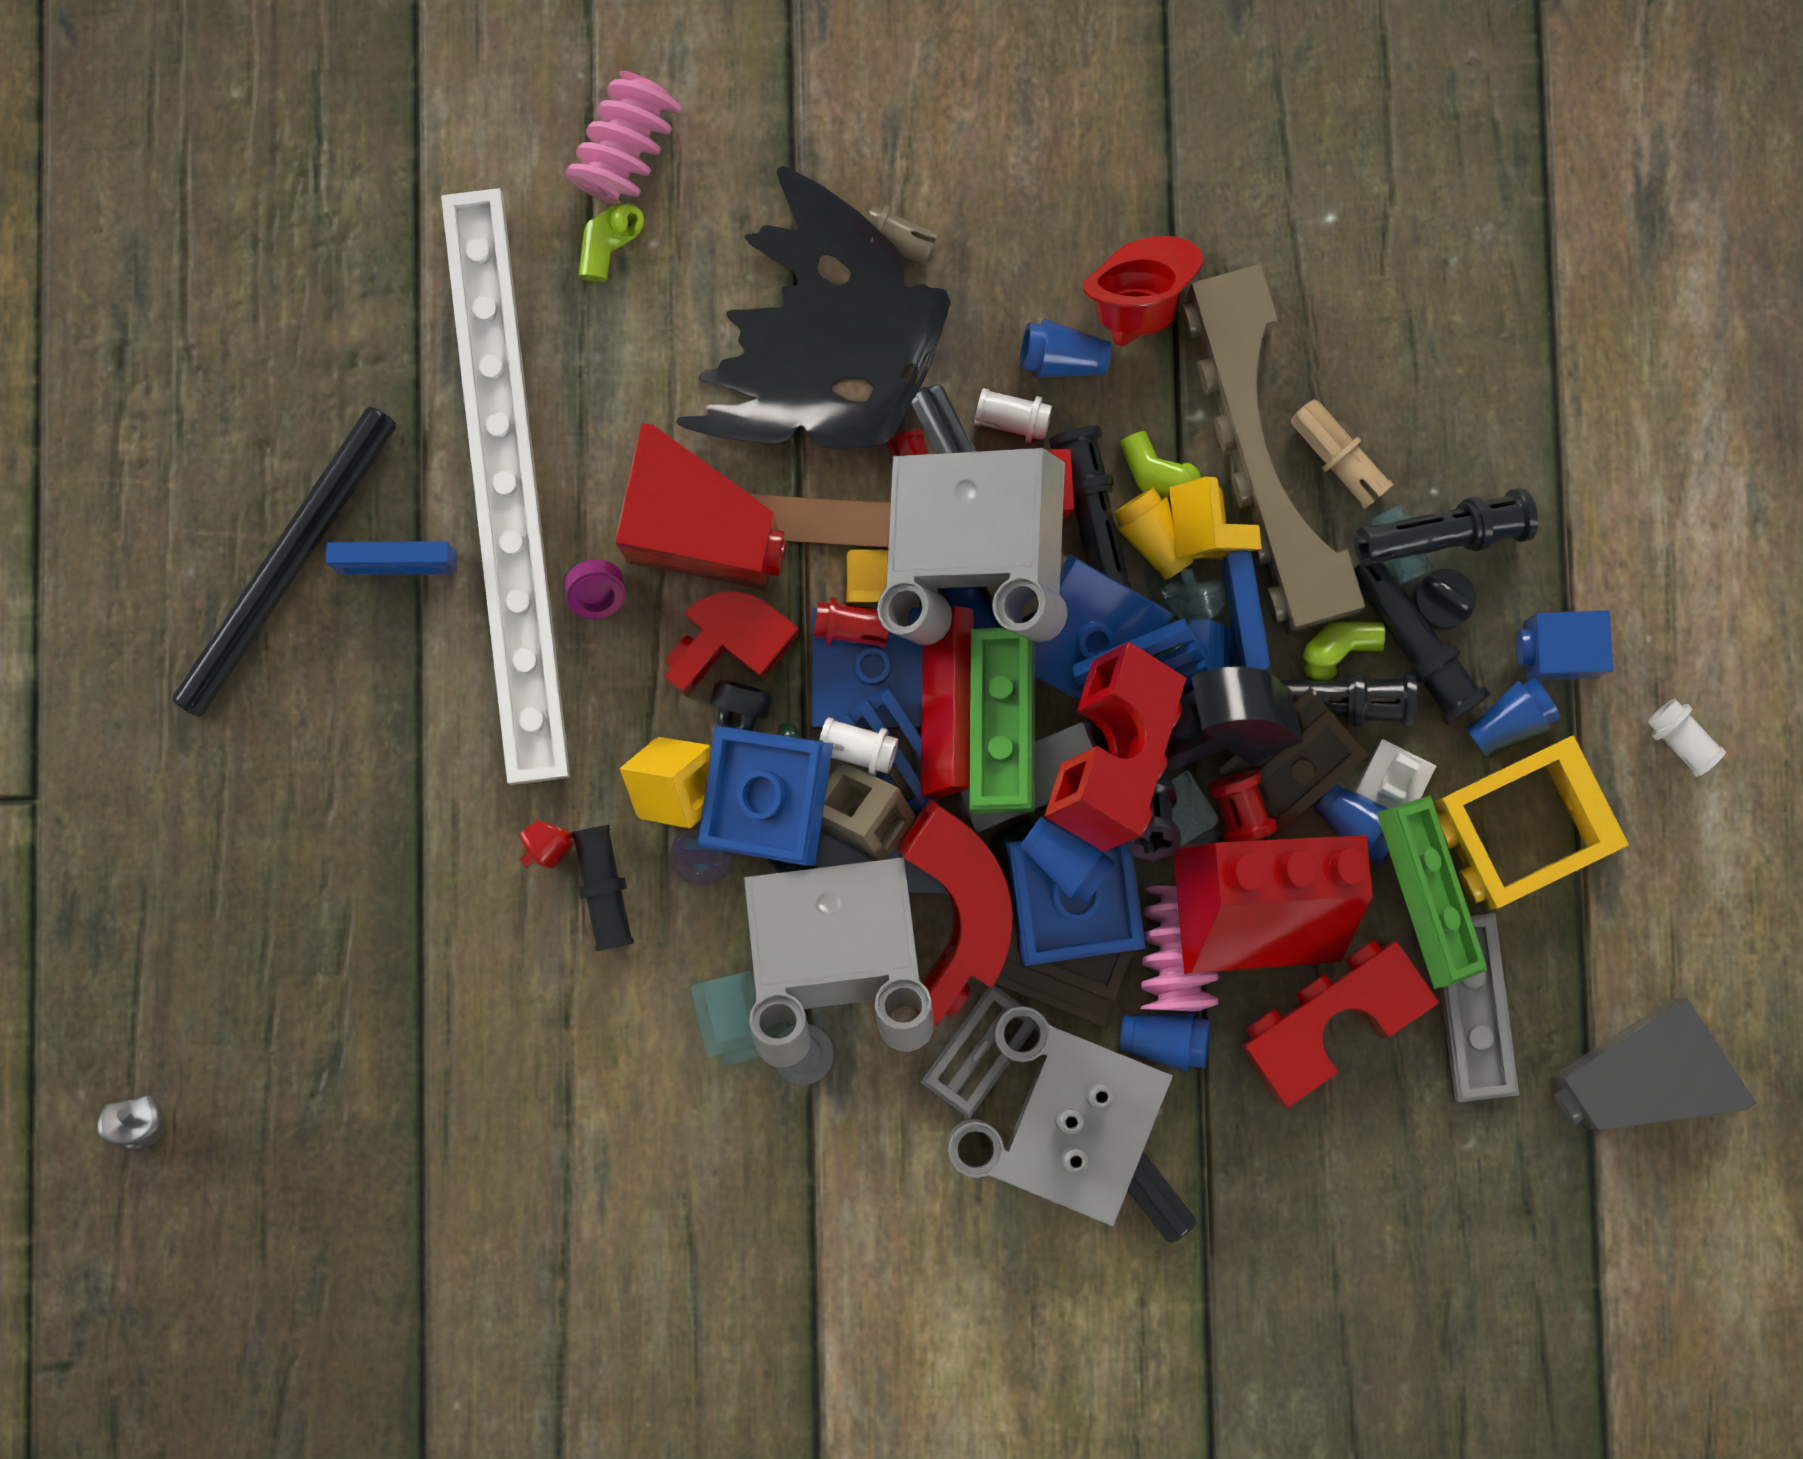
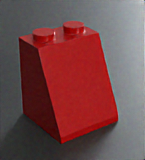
[615,423,787,591]

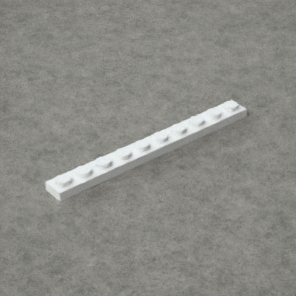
[441,188,570,785]

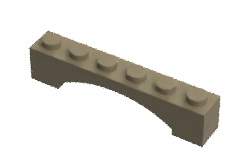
[1180,264,1365,635]

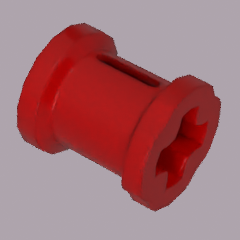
[1207,769,1278,842]

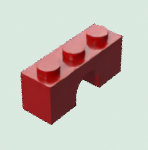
[1045,641,1186,852]
[1239,939,1440,1108]

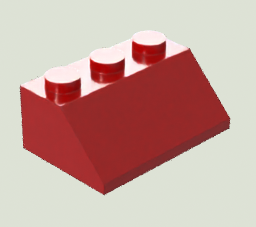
[1173,835,1373,974]

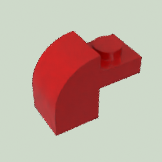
[664,591,800,698]

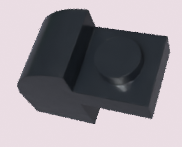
[1165,667,1303,771]

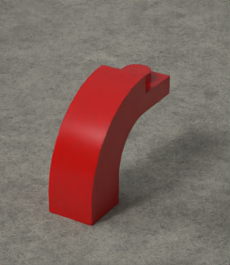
[897,798,1012,1026]

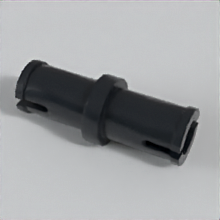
[571,825,634,951]

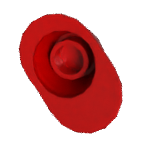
[1083,236,1203,347]

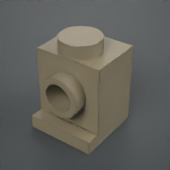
[821,761,916,861]

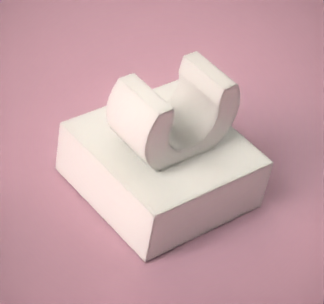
[1354,739,1436,808]

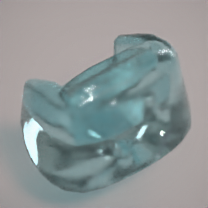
[1162,568,1225,625]

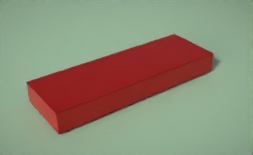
[921,606,974,799]

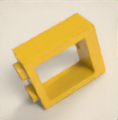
[1433,735,1629,911]

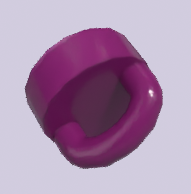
[564,560,626,619]

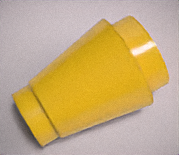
[1113,487,1194,580]

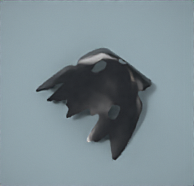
[676,166,951,449]

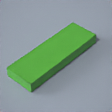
[970,628,1035,814]
[1377,795,1487,989]

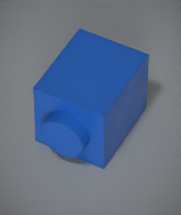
[1516,610,1613,681]

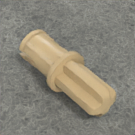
[1291,399,1394,510]

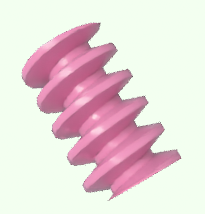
[565,71,682,205]
[1140,886,1219,1011]

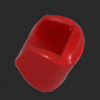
[519,821,574,869]

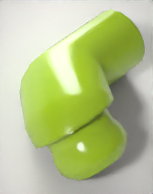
[578,203,645,283]
[1119,431,1201,501]
[1303,621,1385,681]

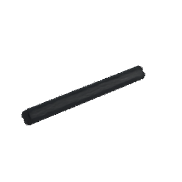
[172,407,396,717]

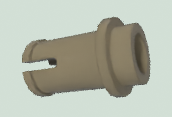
[867,205,939,267]

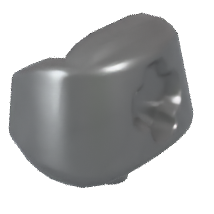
[97,1096,166,1150]

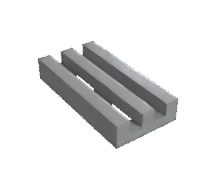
[920,985,1036,1118]

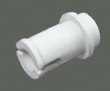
[974,388,1053,443]
[1648,699,1726,777]
[819,717,898,776]

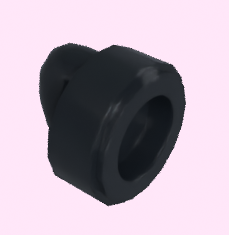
[1413,569,1476,631]
[710,680,773,731]

